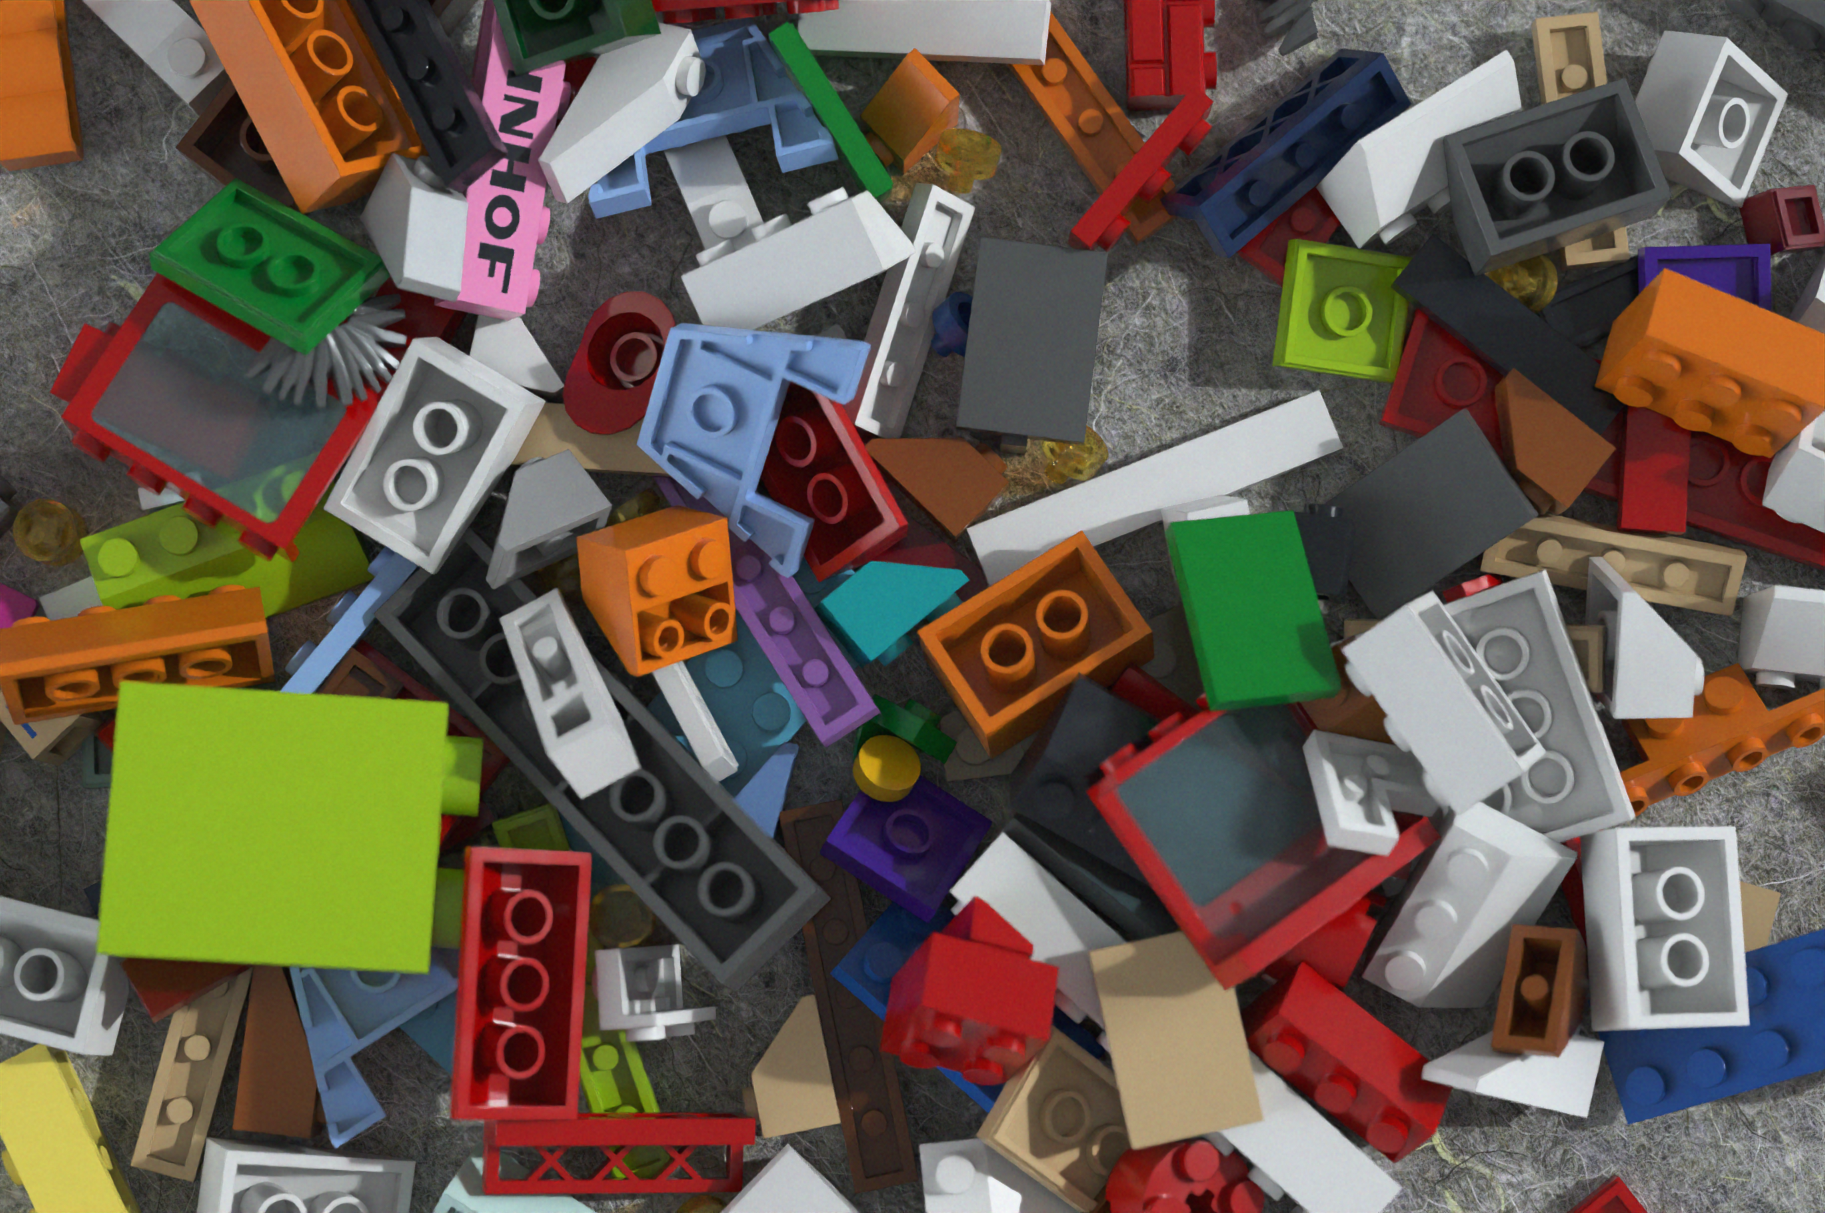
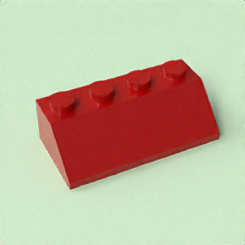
[450,847,592,1120]

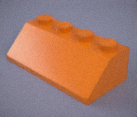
[189,0,430,214]
[0,585,276,725]

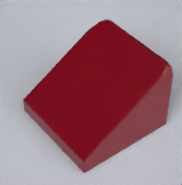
[1739,185,1825,258]

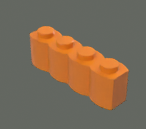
[0,0,84,171]

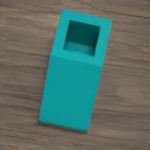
[814,561,969,668]

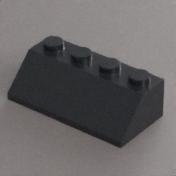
[1009,672,1302,907]

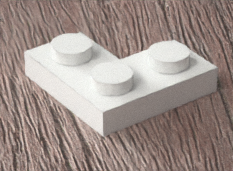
[1302,730,1440,856]

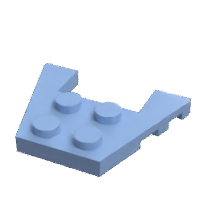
[588,17,838,219]
[636,323,871,578]
[289,947,460,1148]

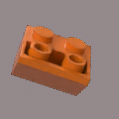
[576,505,738,677]

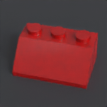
[761,381,908,582]
[1240,961,1453,1164]

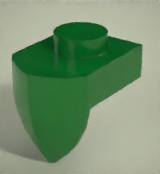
[853,694,958,764]

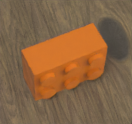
[1594,268,1825,458]
[917,530,1155,759]

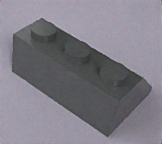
[1443,78,1672,276]

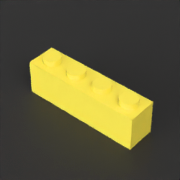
[0,1044,142,1213]

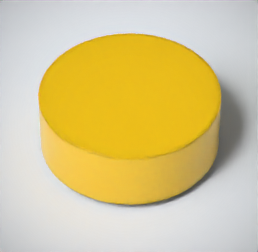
[853,735,921,802]

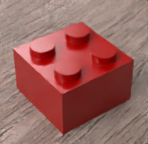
[880,932,1059,1086]

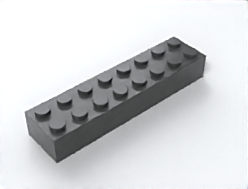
[373,526,831,991]

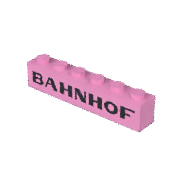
[434,0,571,321]

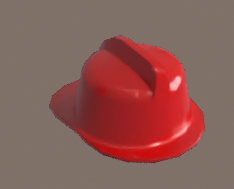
[562,291,676,435]

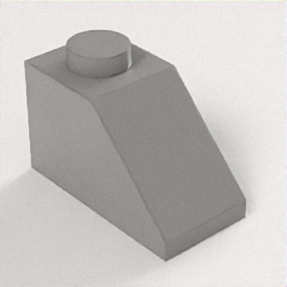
[360,153,468,302]
[486,449,612,589]

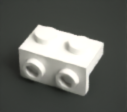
[592,944,716,1041]

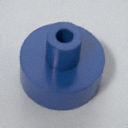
[931,292,973,357]

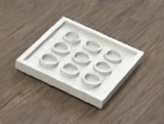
[1330,569,1635,897]

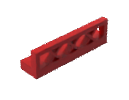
[482,1112,756,1194]

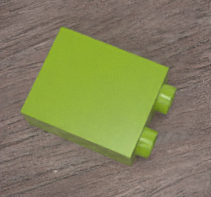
[96,681,483,975]

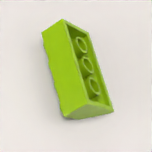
[79,453,375,620]

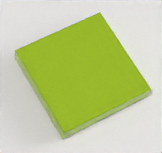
[1272,239,1413,384]

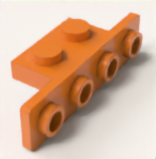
[1620,663,1825,817]

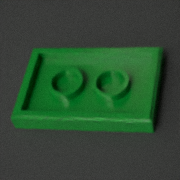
[769,22,894,204]
[149,178,390,356]
[1165,510,1342,712]

